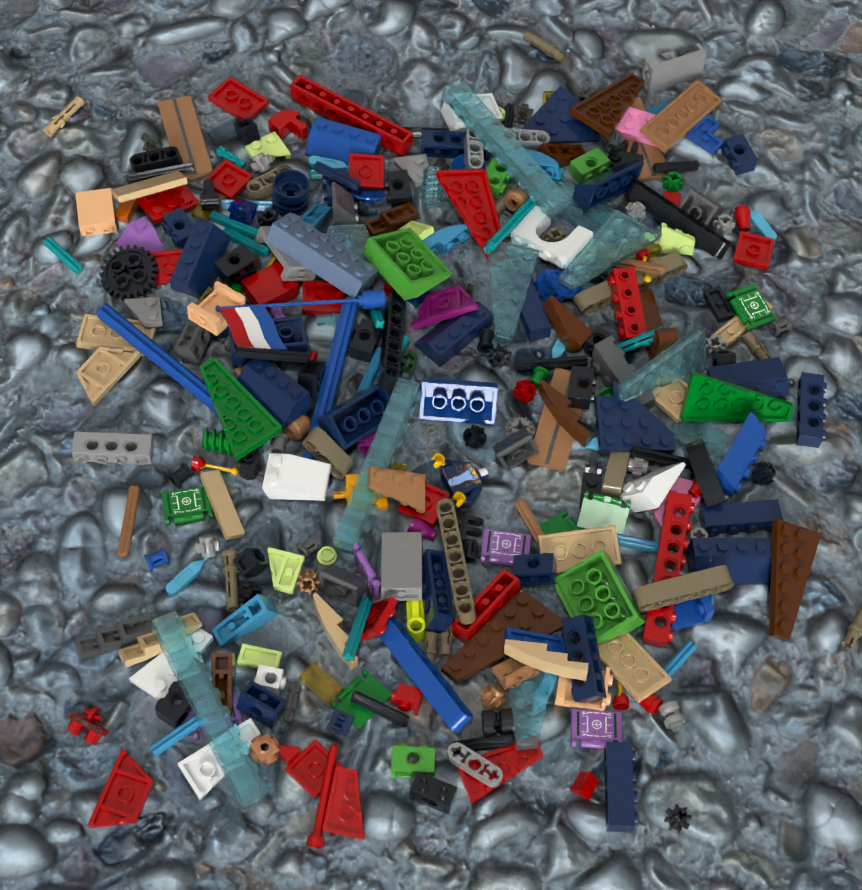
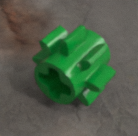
[662,172,684,192]

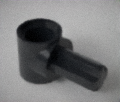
[200,179,220,210]

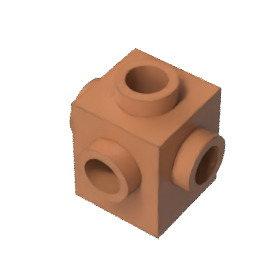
[248,733,280,768]

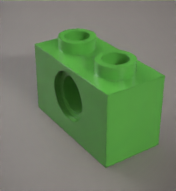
[568,147,610,184]
[391,743,435,779]

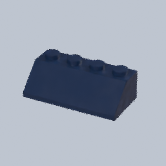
[572,160,644,211]
[170,218,231,300]
[414,302,493,367]
[228,316,307,367]
[706,357,790,397]
[237,359,312,429]
[316,384,400,450]
[686,538,772,584]

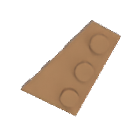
[367,466,425,514]

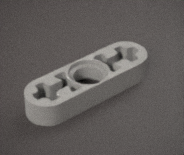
[447,742,503,787]

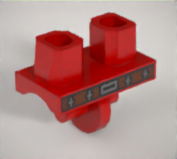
[67,706,109,745]

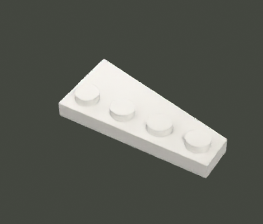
[129,628,214,700]
[177,718,261,801]

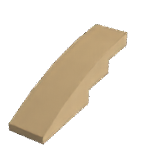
[313,592,359,671]
[118,612,202,668]
[504,639,588,681]

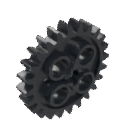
[99,244,159,302]

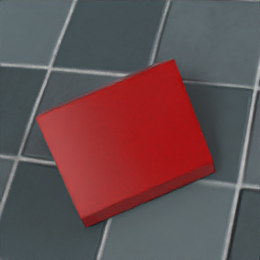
[278,745,300,766]
[570,772,599,800]

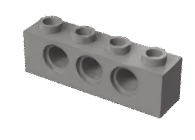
[71,432,154,465]

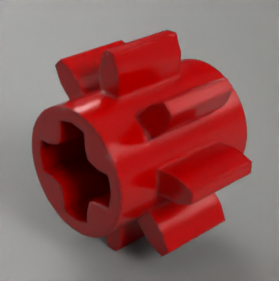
[513,379,536,403]

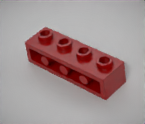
[608,267,647,342]

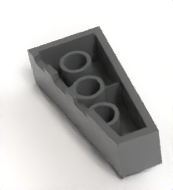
[590,335,656,410]

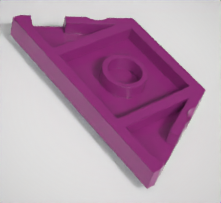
[411,284,479,330]

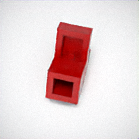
[268,110,308,141]

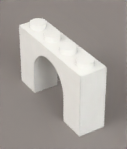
[510,206,594,271]

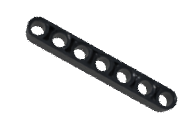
[625,179,731,259]
[378,289,406,390]

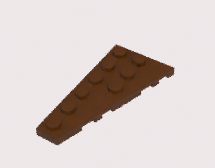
[569,73,645,139]
[769,519,822,640]
[441,589,563,684]

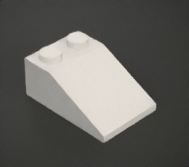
[441,93,503,132]
[262,453,331,501]
[620,462,686,513]

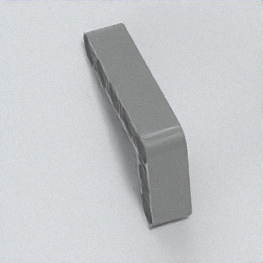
[464,126,550,170]

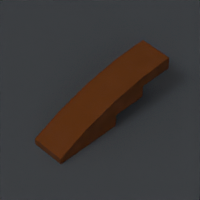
[348,202,419,249]
[538,380,592,447]

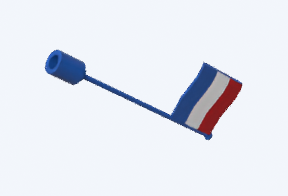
[215,289,385,350]

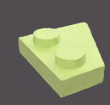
[245,132,291,160]
[657,223,695,255]
[267,547,305,594]

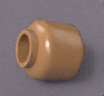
[505,187,530,212]
[283,414,311,441]

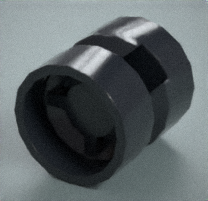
[236,448,263,480]
[481,708,514,737]

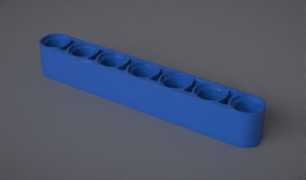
[378,617,473,733]

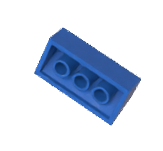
[305,117,382,166]
[419,377,498,425]
[716,412,768,498]

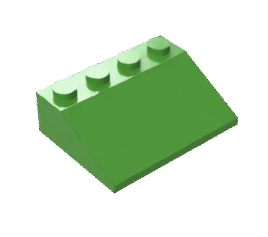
[363,228,452,301]
[554,549,646,645]

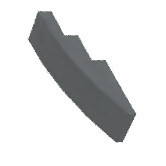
[74,614,160,660]

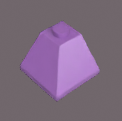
[116,216,165,264]

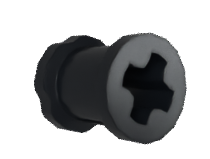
[477,328,495,353]
[168,463,194,488]

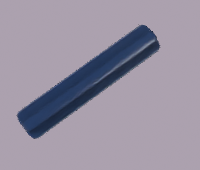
[313,161,361,191]

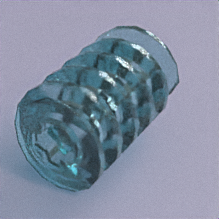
[421,166,444,206]

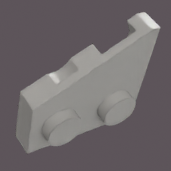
[393,154,433,187]
[124,297,162,328]

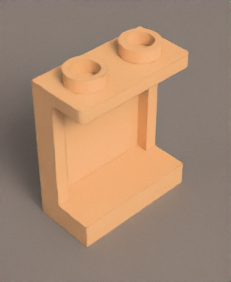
[75,188,117,237]
[187,281,246,336]
[554,660,613,711]

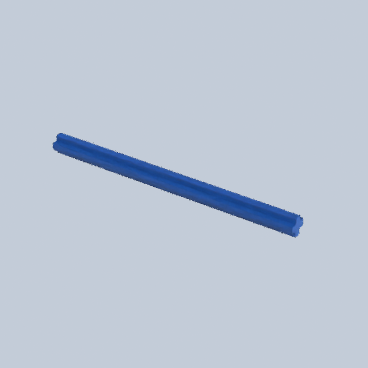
[303,297,359,461]
[96,303,268,448]

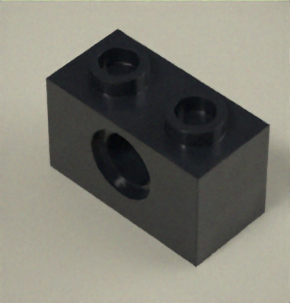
[384,170,413,208]
[214,244,258,287]
[348,318,383,363]
[567,365,597,410]
[155,677,203,729]
[409,771,458,815]

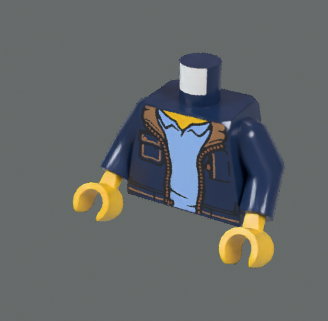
[431,453,489,507]

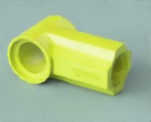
[406,600,425,642]

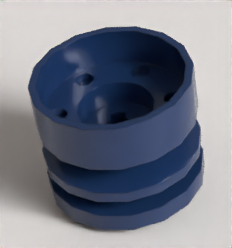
[272,169,310,216]

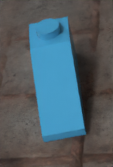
[300,202,332,232]
[212,594,279,647]

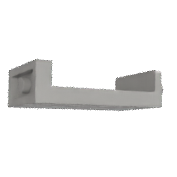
[642,43,707,94]
[255,226,316,281]
[381,532,422,601]

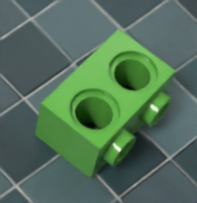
[486,157,514,199]

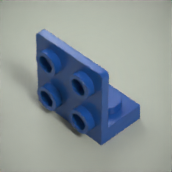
[534,269,583,303]
[663,596,715,632]

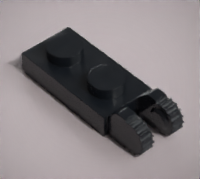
[579,459,602,509]

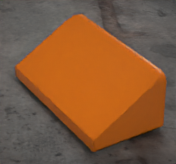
[114,199,139,224]

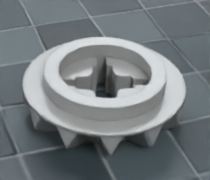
[505,415,536,438]

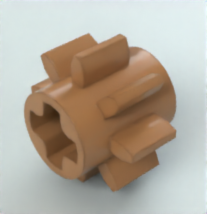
[296,568,320,595]
[480,684,507,710]

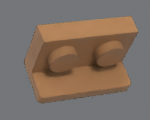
[492,657,540,690]

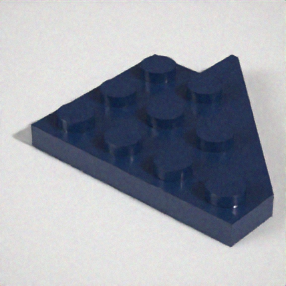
[521,86,600,144]
[594,381,675,453]

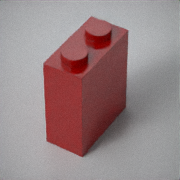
[241,261,299,312]

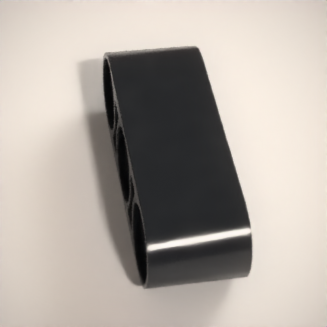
[129,146,183,173]

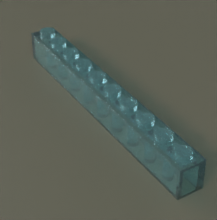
[442,78,570,219]
[333,377,422,555]
[151,611,269,811]

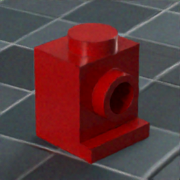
[390,683,423,716]

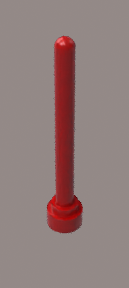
[306,744,338,849]

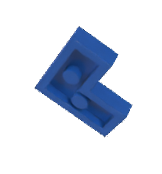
[686,115,724,156]

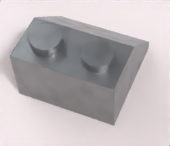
[331,182,359,232]
[679,189,724,227]
[492,427,539,472]
[319,564,367,608]

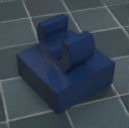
[326,709,355,737]

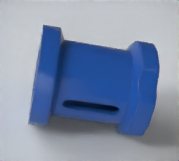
[144,547,169,571]

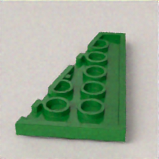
[199,357,283,461]
[679,371,794,422]

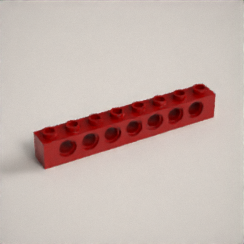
[290,75,413,157]
[642,491,695,648]

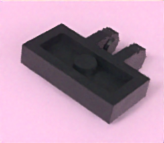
[607,140,644,168]
[703,286,736,323]
[448,503,484,543]

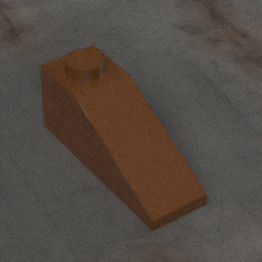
[537,143,585,168]
[542,295,593,353]
[210,653,236,717]

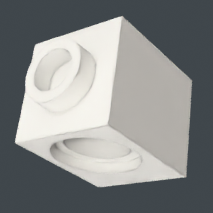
[254,665,287,696]

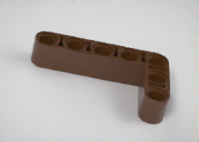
[639,289,678,367]

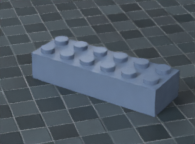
[265,212,379,299]

